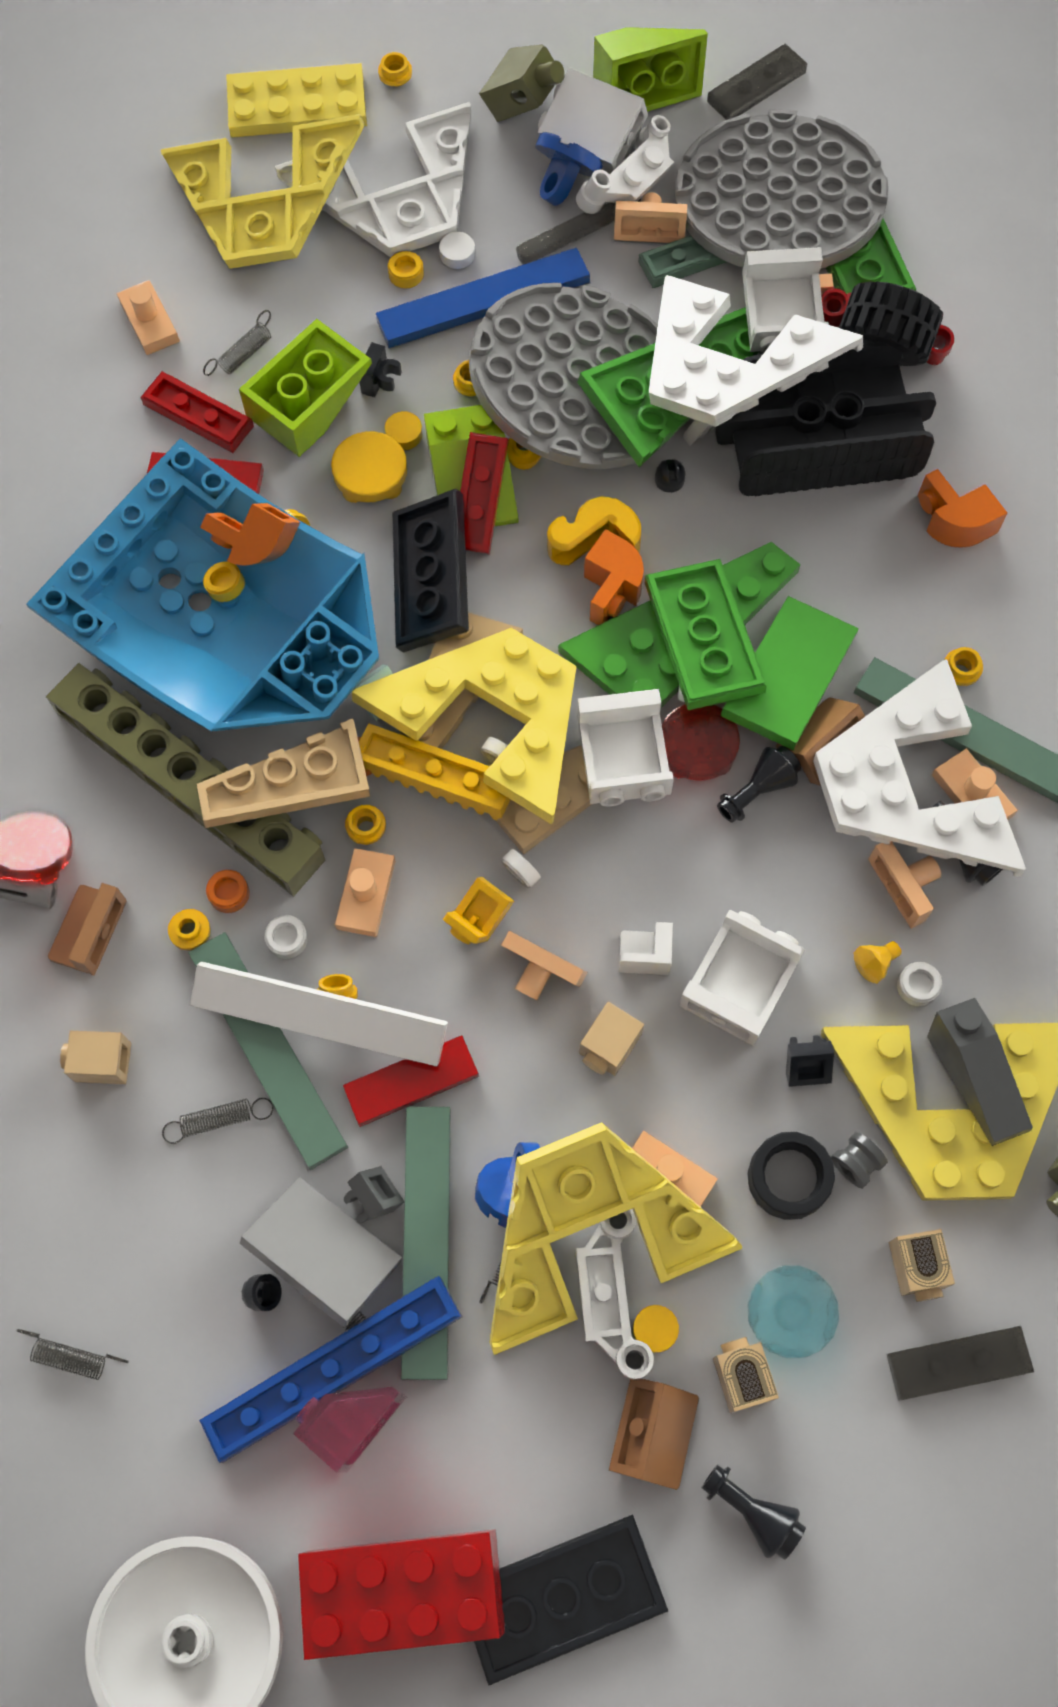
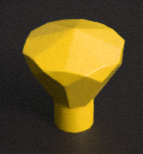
[853,941,902,984]

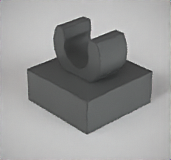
[343,1166,405,1223]

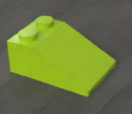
[593,27,708,112]
[239,318,372,457]
[424,405,519,527]

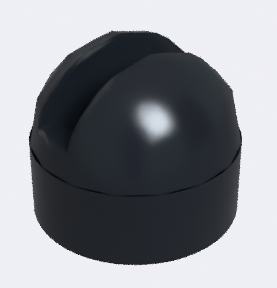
[655,459,686,493]
[241,1274,282,1311]

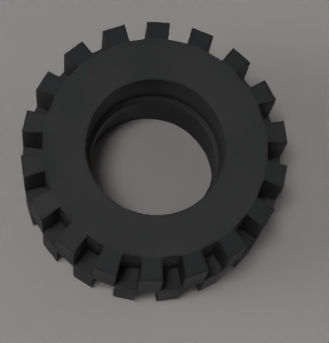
[839,282,944,366]

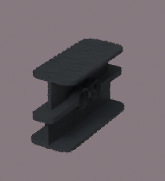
[715,341,936,497]

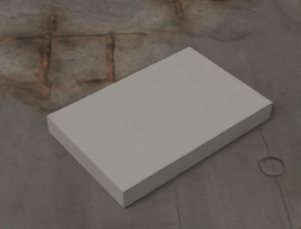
[239,1177,402,1328]

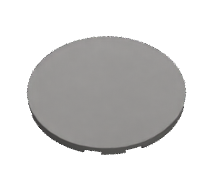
[675,110,889,269]
[469,283,672,469]

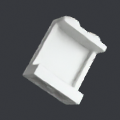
[538,68,648,174]
[742,247,829,353]
[577,689,674,807]
[679,910,805,1046]

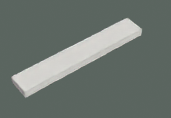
[190,962,448,1066]

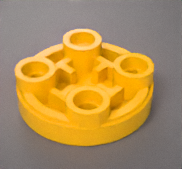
[331,431,407,503]

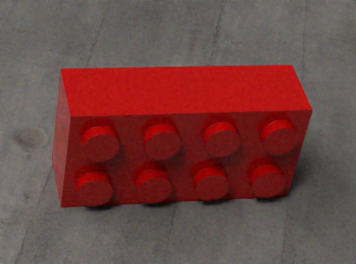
[298,1529,505,1660]

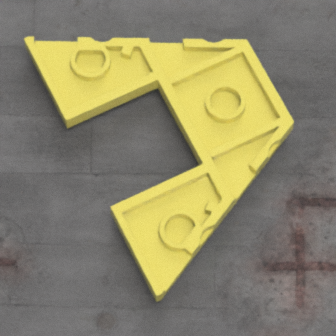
[161,114,364,269]
[352,628,577,824]
[821,1023,1058,1201]
[489,1122,743,1355]

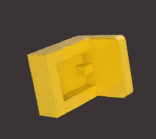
[443,877,515,945]

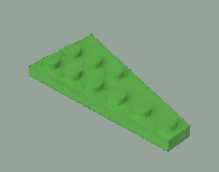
[577,307,760,468]
[558,542,801,708]

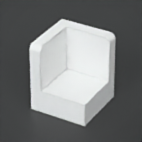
[619,922,673,975]

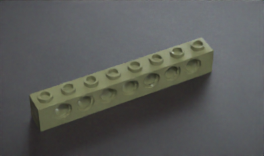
[46,663,326,897]

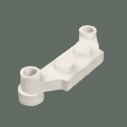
[576,115,674,214]
[576,1209,654,1380]

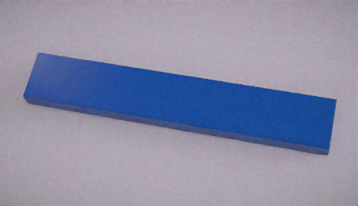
[376,247,590,348]
[199,1276,462,1463]

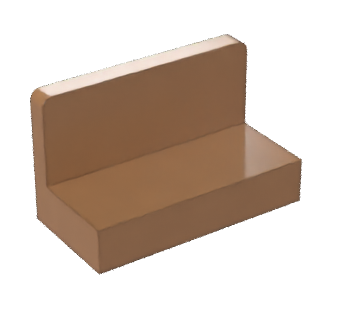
[775,697,865,786]
[48,883,127,976]
[609,1379,699,1490]

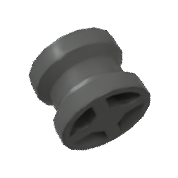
[831,1132,888,1189]

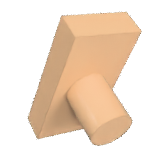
[614,192,687,243]
[116,280,180,355]
[932,748,1018,820]
[868,841,941,929]
[335,848,396,937]
[501,931,588,1000]
[632,1130,718,1207]

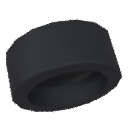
[747,1131,835,1220]

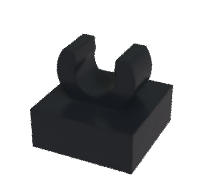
[359,342,402,398]
[786,1035,834,1087]

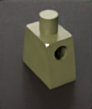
[479,44,565,122]

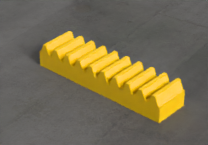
[359,723,510,821]

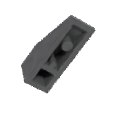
[927,998,1033,1146]

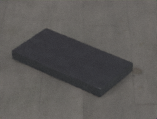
[392,488,469,653]
[474,1514,668,1686]

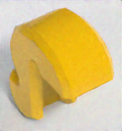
[547,496,641,566]

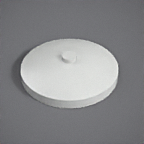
[85,1537,283,1707]

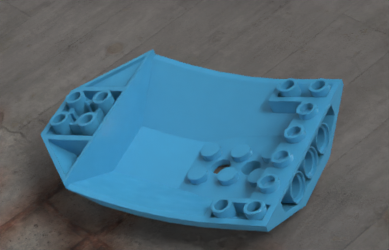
[26,438,379,732]

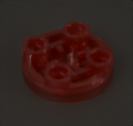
[662,704,740,781]
[0,812,73,884]

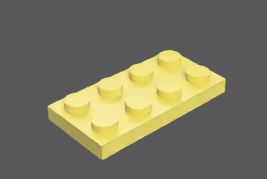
[226,63,367,138]

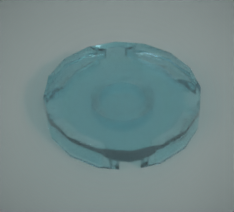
[747,1266,839,1358]

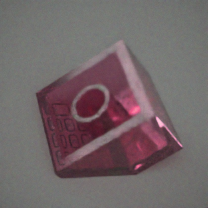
[293,1387,407,1473]

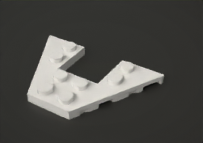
[275,102,471,258]
[649,275,863,427]
[813,659,1026,877]

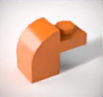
[917,469,1008,548]
[200,503,300,566]
[584,529,644,625]

